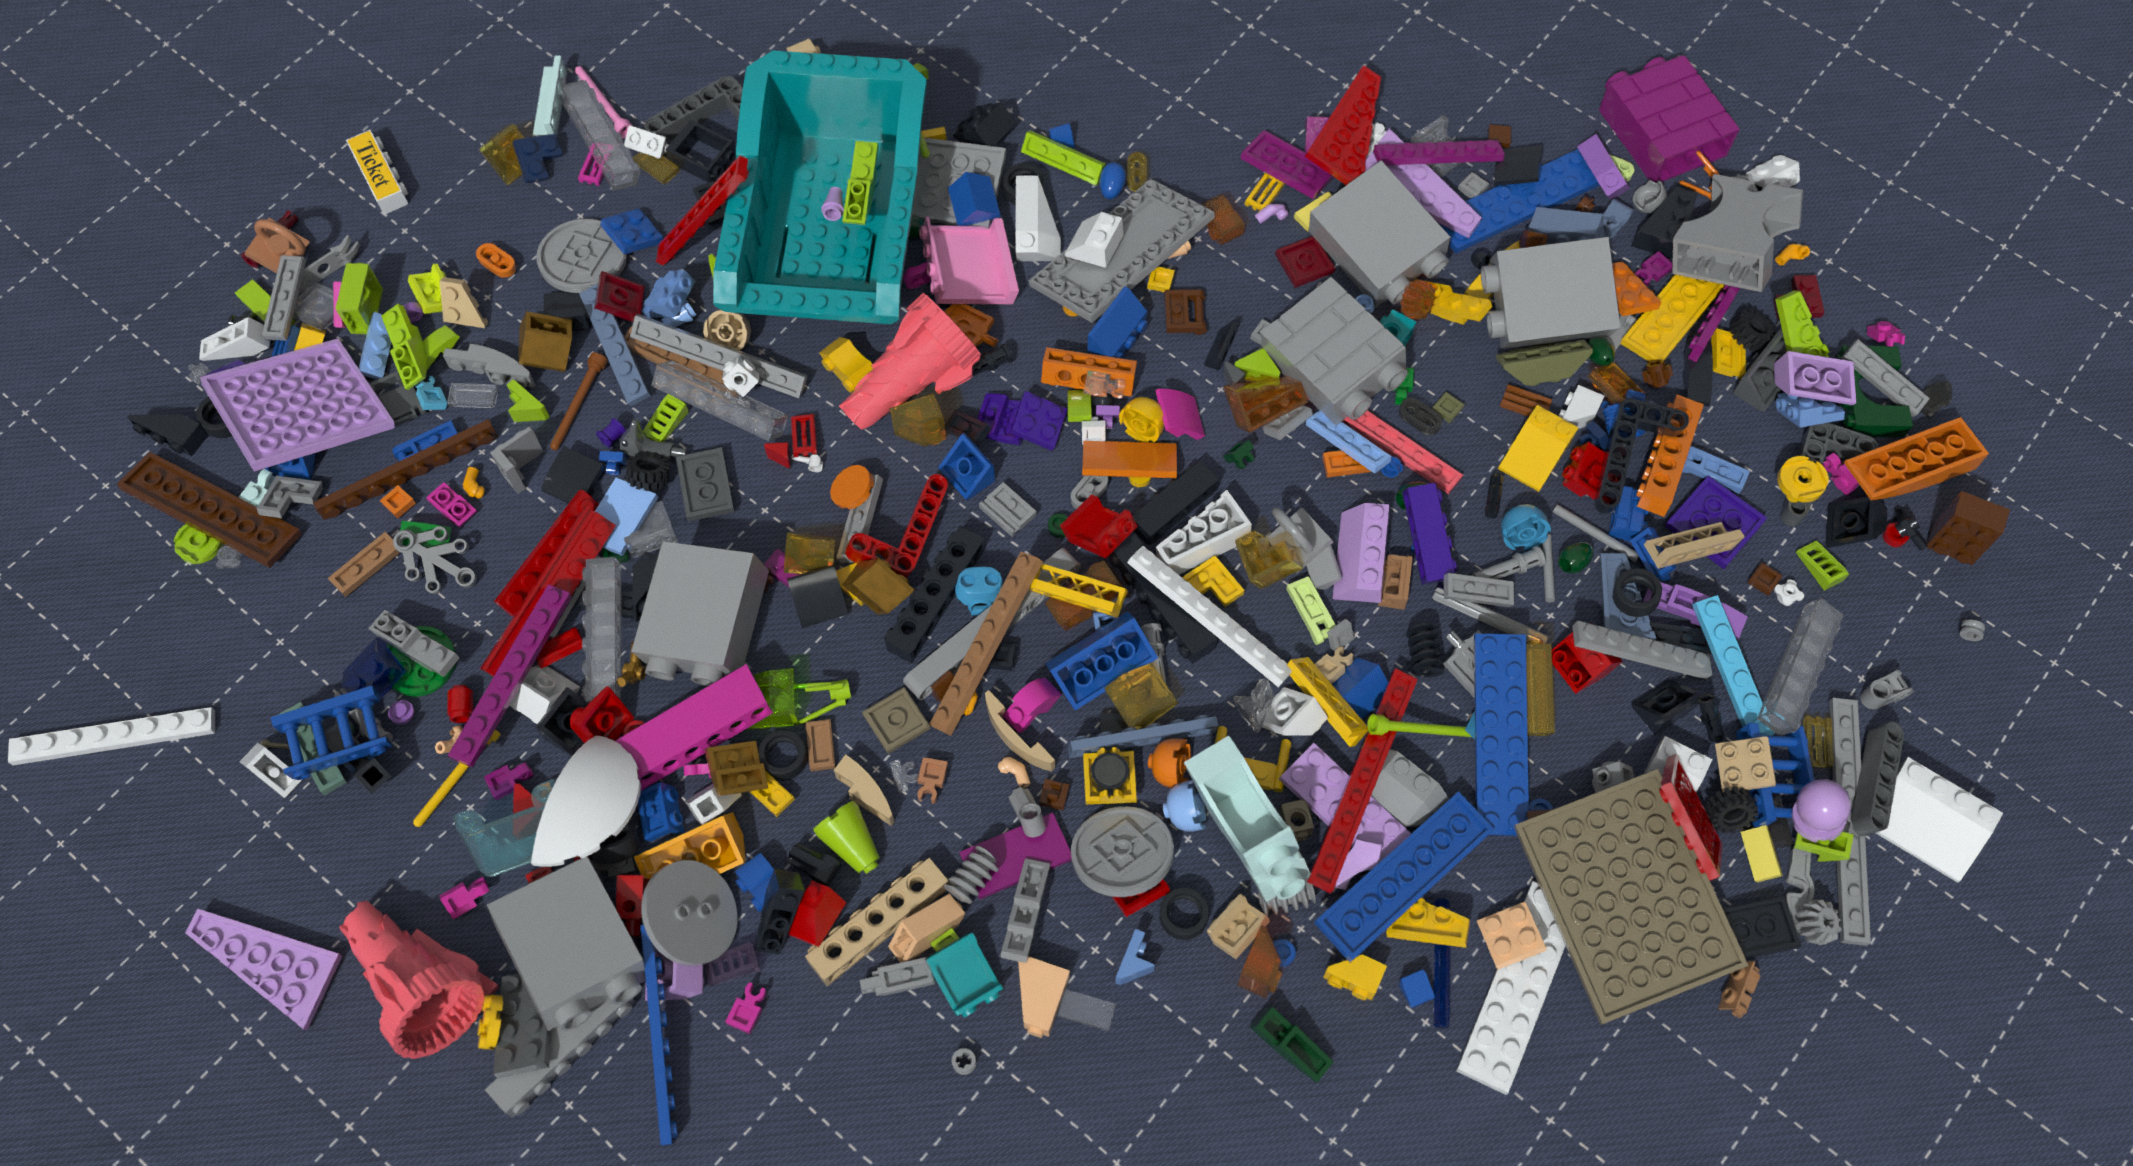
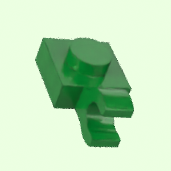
[1393,368,1414,405]

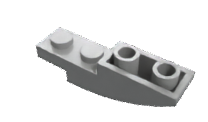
[443,344,536,388]
[368,610,460,677]

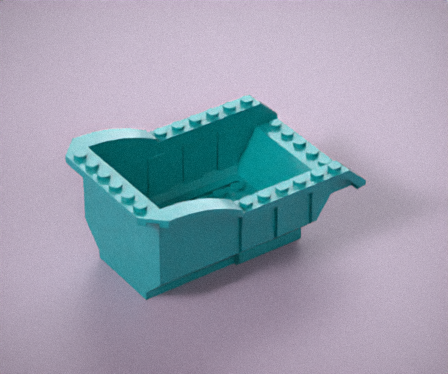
[713,50,927,324]

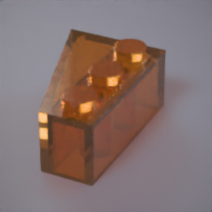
[1223,377,1308,433]
[1045,560,1131,631]

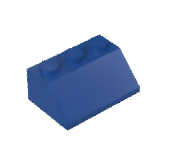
[1088,286,1148,359]

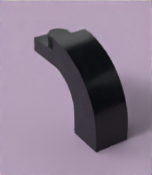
[324,722,392,794]

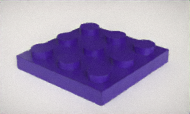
[1665,476,1767,569]

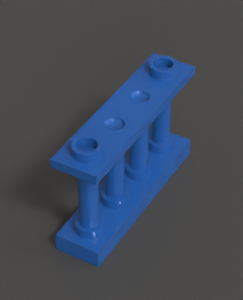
[271,686,393,780]
[1736,723,1814,828]

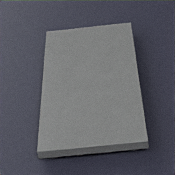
[1029,179,1215,323]

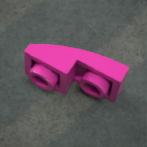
[426,482,477,528]

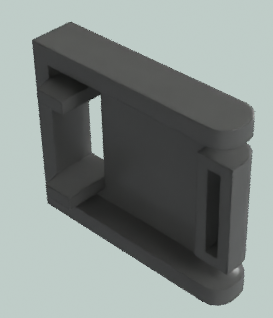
[369,371,426,433]

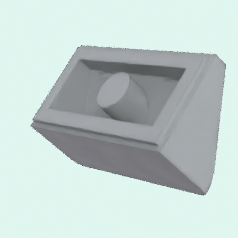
[1306,545,1342,590]

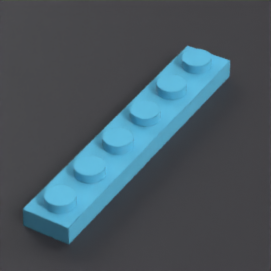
[1692,595,1775,736]

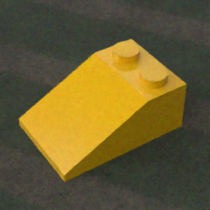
[1498,405,1579,492]

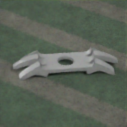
[298,235,360,294]

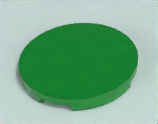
[380,626,456,697]

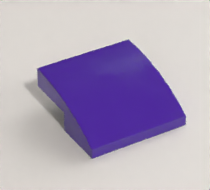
[977,393,1022,445]

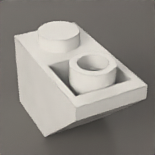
[1559,385,1604,429]
[685,784,742,825]

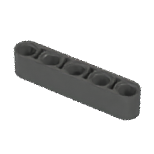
[1852,722,1904,836]

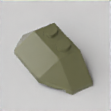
[1496,340,1593,386]

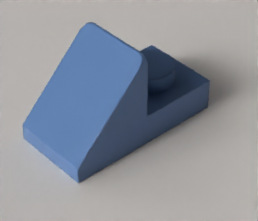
[1115,929,1155,985]

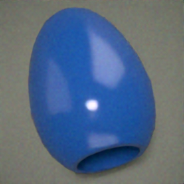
[1100,163,1126,199]

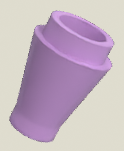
[821,187,844,221]

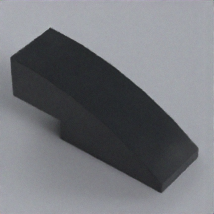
[1682,339,1713,407]

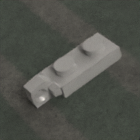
[860,957,935,996]

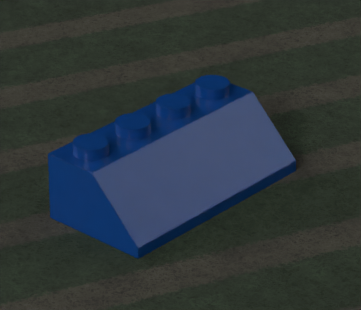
[1045,611,1158,710]

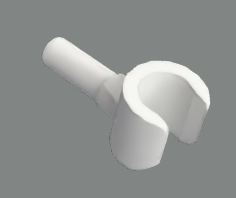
[792,454,823,472]

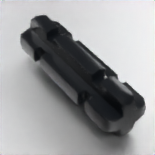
[1485,474,1504,518]

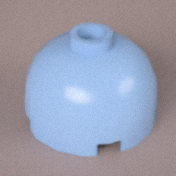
[1163,780,1206,832]

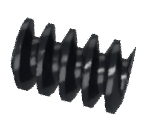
[1406,622,1444,678]

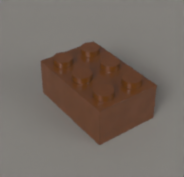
[1926,491,2010,565]

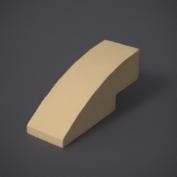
[834,754,894,826]

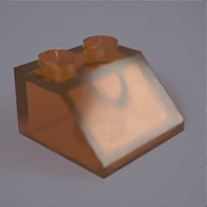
[1237,925,1283,998]

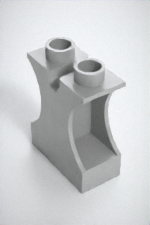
[1673,174,1803,292]

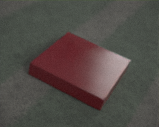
[1275,236,1335,288]
[594,271,645,322]

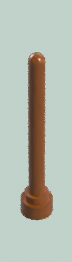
[550,352,608,450]

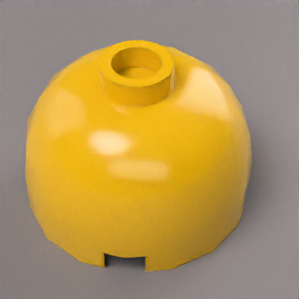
[1119,397,1165,443]

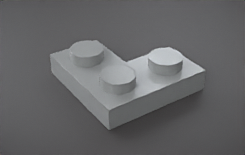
[257,476,324,518]

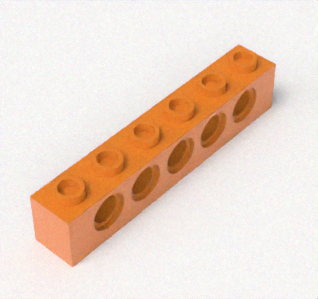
[1636,395,1704,517]

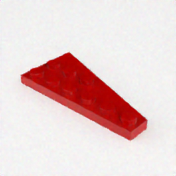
[1304,65,1381,185]

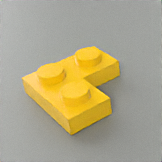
[1182,555,1245,607]

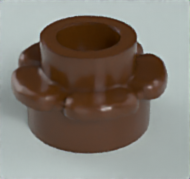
[1575,196,1595,213]

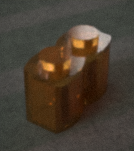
[1200,194,1244,245]

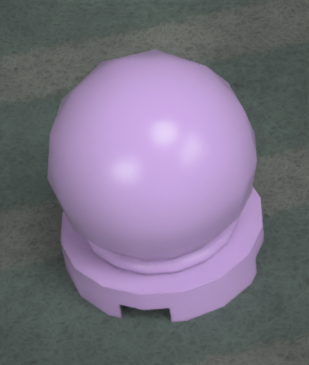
[1791,779,1851,842]

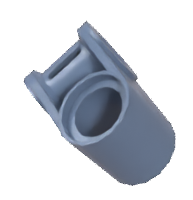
[1603,199,1633,241]

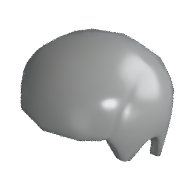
[1632,180,1667,214]

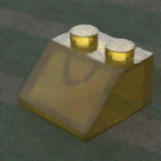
[889,393,946,447]
[1104,663,1178,730]

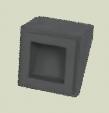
[1223,361,1245,396]

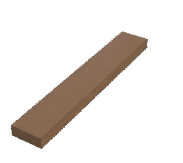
[625,326,740,401]

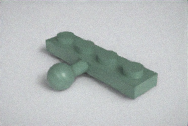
[278,702,355,795]

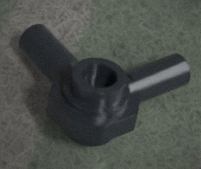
[1895,508,1928,550]

